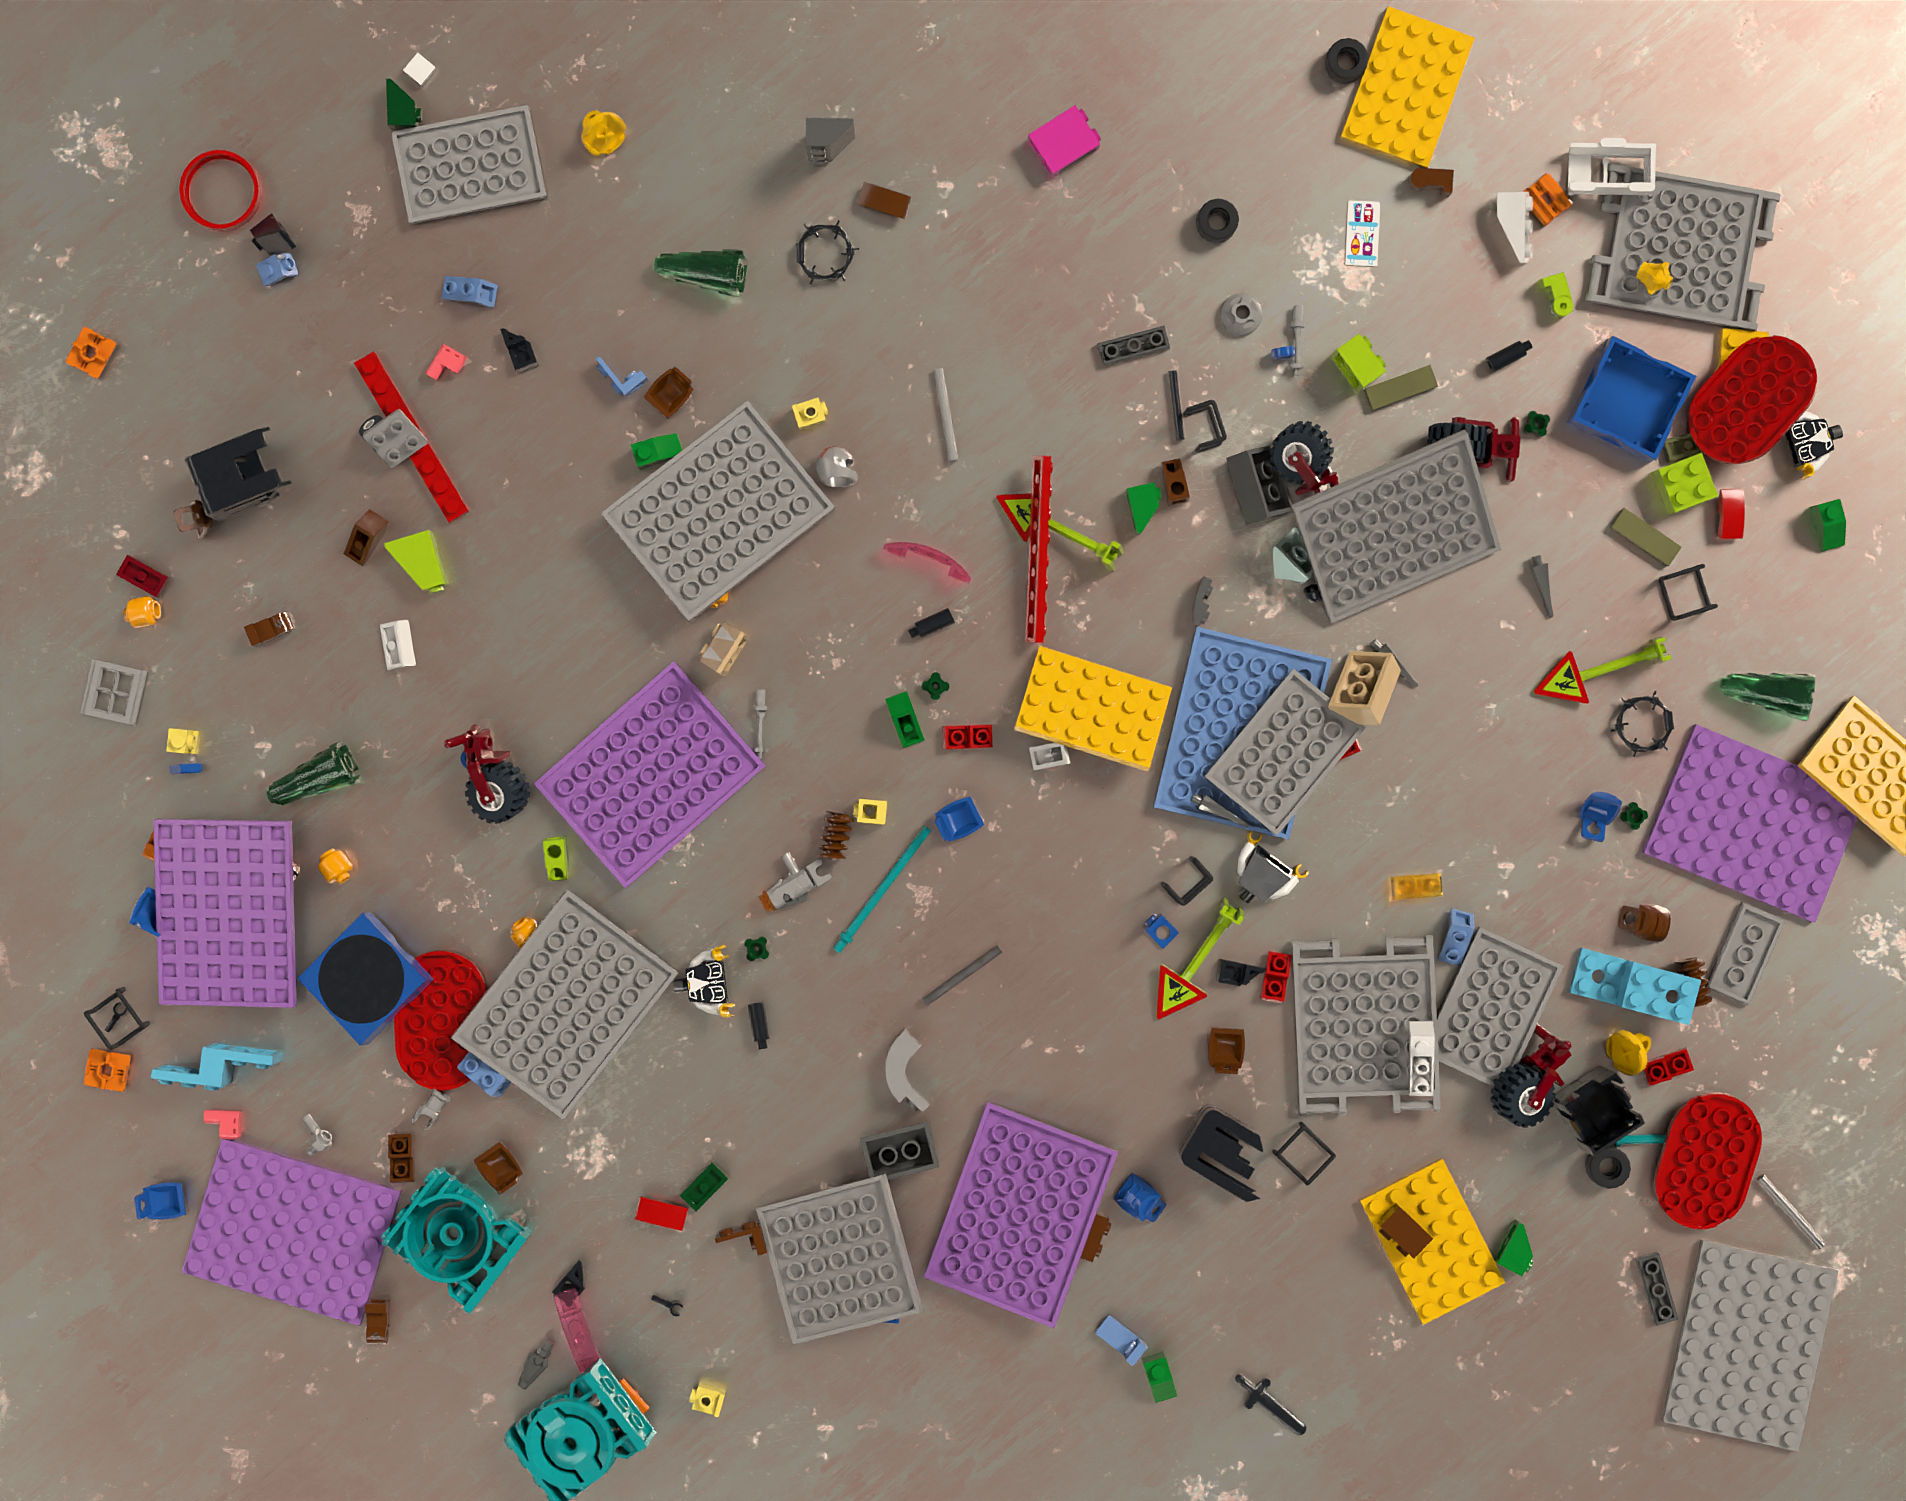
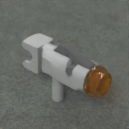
[758,852,832,913]

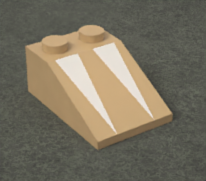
[699,621,749,676]

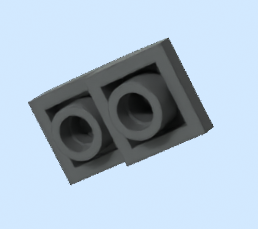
[1192,576,1213,627]

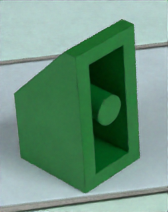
[630,433,682,470]
[1126,482,1162,535]
[1810,499,1846,551]
[885,691,925,748]
[1494,1219,1533,1277]
[1142,1351,1177,1403]

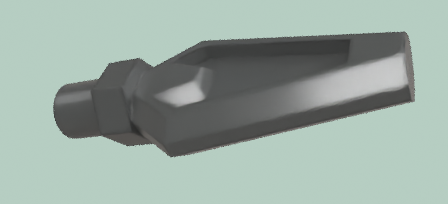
[518,1339,554,1390]

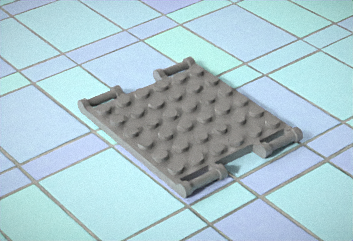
[1584,164,1781,331]
[1292,935,1441,1116]

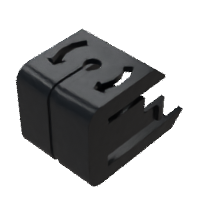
[184,427,292,521]
[1552,1066,1645,1157]
[1178,1104,1263,1202]

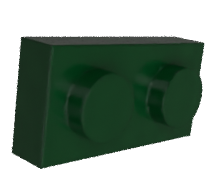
[680,1162,729,1212]

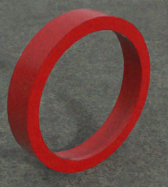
[179,150,262,231]

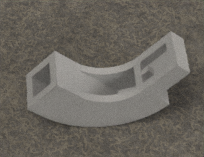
[885,1028,929,1112]

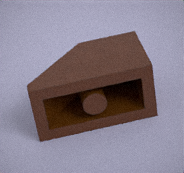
[343,509,389,566]

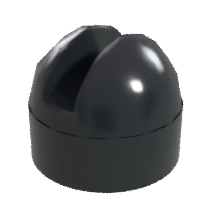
[1303,584,1322,604]

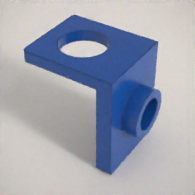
[1144,913,1179,949]

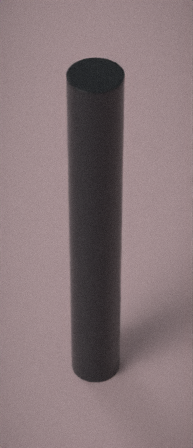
[1168,370,1185,441]

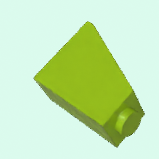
[384,530,449,594]

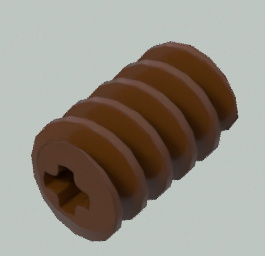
[817,811,854,861]
[1674,957,1713,1007]

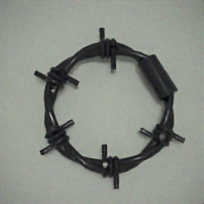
[796,220,859,284]
[1610,691,1674,757]

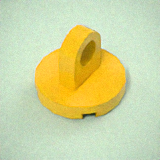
[581,110,626,156]
[1606,1030,1651,1076]

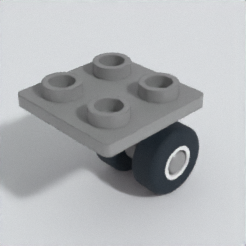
[359,409,428,468]

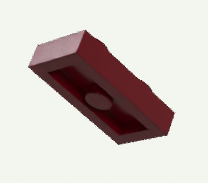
[116,555,170,598]

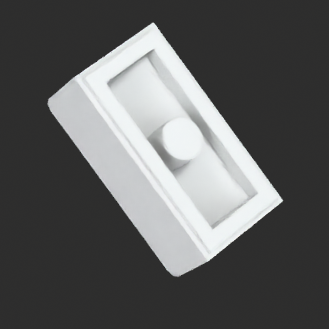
[380,620,416,670]

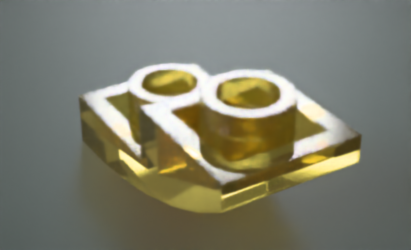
[1391,873,1443,900]

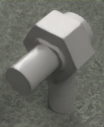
[302,1114,332,1156]

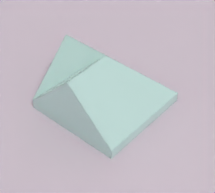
[1273,526,1313,585]

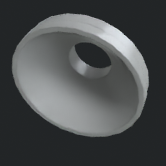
[1220,293,1262,336]

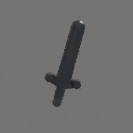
[1235,1374,1306,1435]

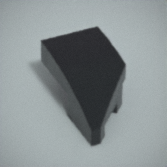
[500,328,539,373]
[1215,959,1266,986]
[552,1260,585,1307]

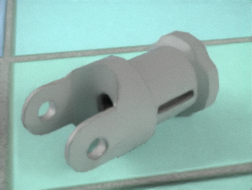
[412,1088,451,1131]

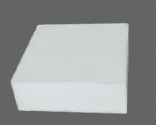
[403,53,437,86]

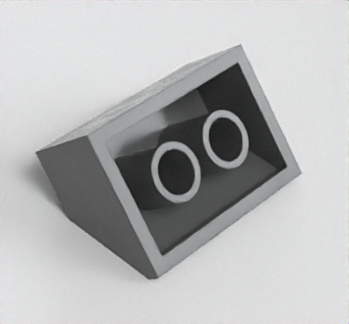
[806,118,855,165]
[1226,445,1293,525]
[860,1121,939,1180]

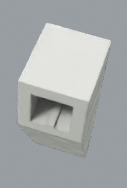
[1497,192,1533,263]
[1409,1021,1435,1096]

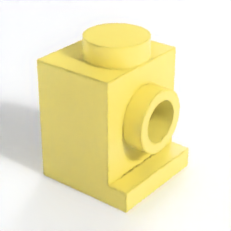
[792,398,829,430]
[166,728,199,754]
[853,799,887,824]
[689,1383,726,1417]

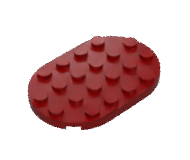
[1689,335,1817,464]
[394,950,487,1090]
[1654,1092,1762,1229]

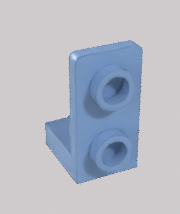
[441,276,498,308]
[596,356,649,397]
[1438,908,1474,966]
[458,1051,512,1097]
[1096,1315,1147,1366]

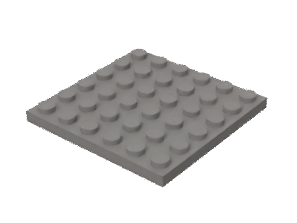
[756,1174,924,1345]

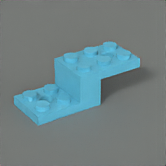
[1569,948,1701,1025]
[151,1043,283,1091]

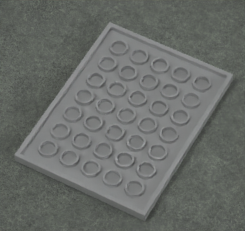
[601,401,835,622]
[1291,430,1501,623]
[451,889,678,1120]
[1661,1239,1838,1452]

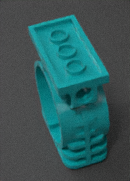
[381,1166,533,1314]
[504,1358,657,1501]

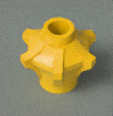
[1636,261,1673,295]

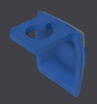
[1579,792,1622,842]
[934,796,985,842]
[129,887,161,937]
[1113,1173,1167,1222]
[134,1182,186,1220]

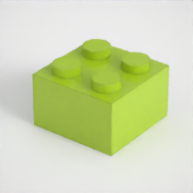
[1330,333,1386,393]
[1652,453,1718,515]

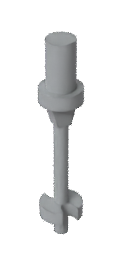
[1290,306,1305,376]
[753,689,768,759]

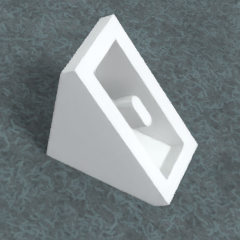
[1029,743,1070,770]

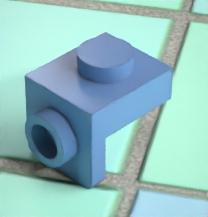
[256,253,298,286]

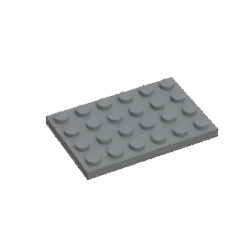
[391,105,547,224]
[1204,669,1366,836]
[1437,927,1564,1087]

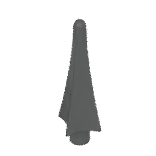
[1529,555,1554,618]
[1369,639,1418,687]
[1190,793,1249,827]

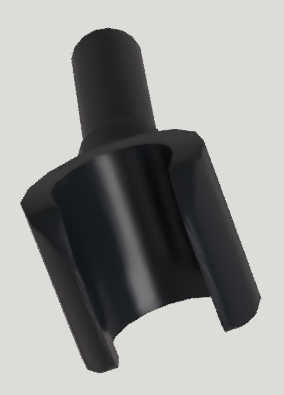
[104,1002,129,1032]
[651,1295,683,1317]

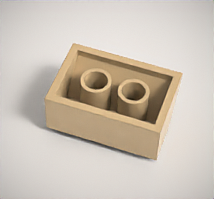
[1328,651,1401,726]

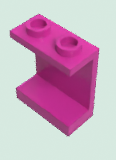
[1028,105,1101,178]

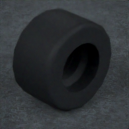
[1325,38,1369,84]
[1196,198,1239,243]
[1585,1146,1631,1189]

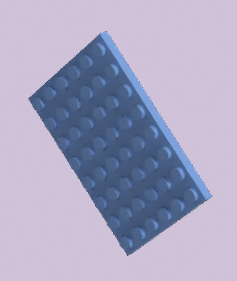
[1153,627,1332,839]

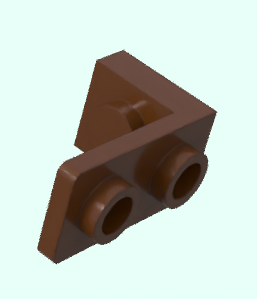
[715,1221,768,1256]

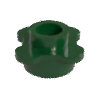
[1524,411,1550,437]
[922,672,949,700]
[1620,802,1648,830]
[744,937,769,961]

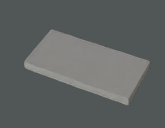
[1705,902,1785,1006]

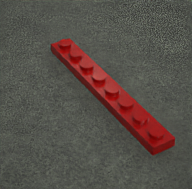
[354,351,470,523]
[1025,455,1053,643]

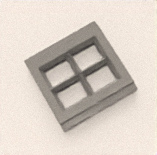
[80,659,148,726]

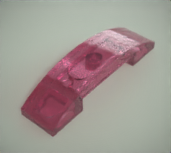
[883,542,971,584]
[553,1287,603,1373]

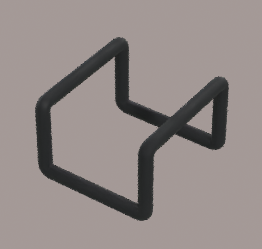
[1183,400,1227,453]
[1659,564,1718,621]
[1161,856,1213,906]
[84,987,150,1050]
[1272,1122,1336,1186]

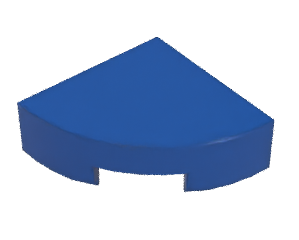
[169,763,202,774]

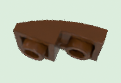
[857,182,911,219]
[388,1134,415,1183]

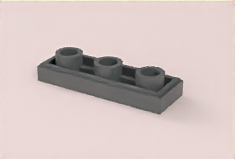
[1097,326,1170,366]
[1635,1252,1678,1326]

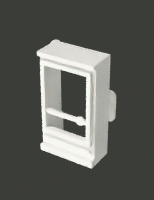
[1568,138,1656,196]

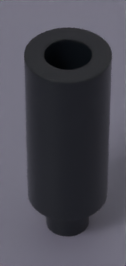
[1486,340,1533,373]
[908,608,955,638]
[748,1002,770,1050]

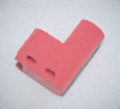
[425,344,467,380]
[203,1110,242,1140]

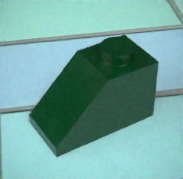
[386,79,423,130]

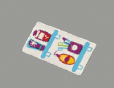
[1345,201,1380,266]

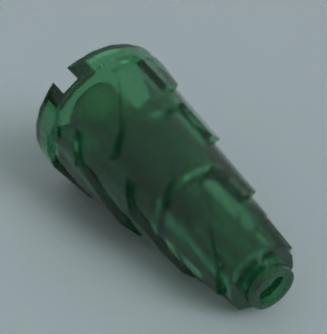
[654,249,747,297]
[1719,673,1815,721]
[266,741,360,805]

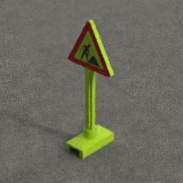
[996,493,1124,572]
[1533,637,1672,704]
[1157,897,1244,1020]

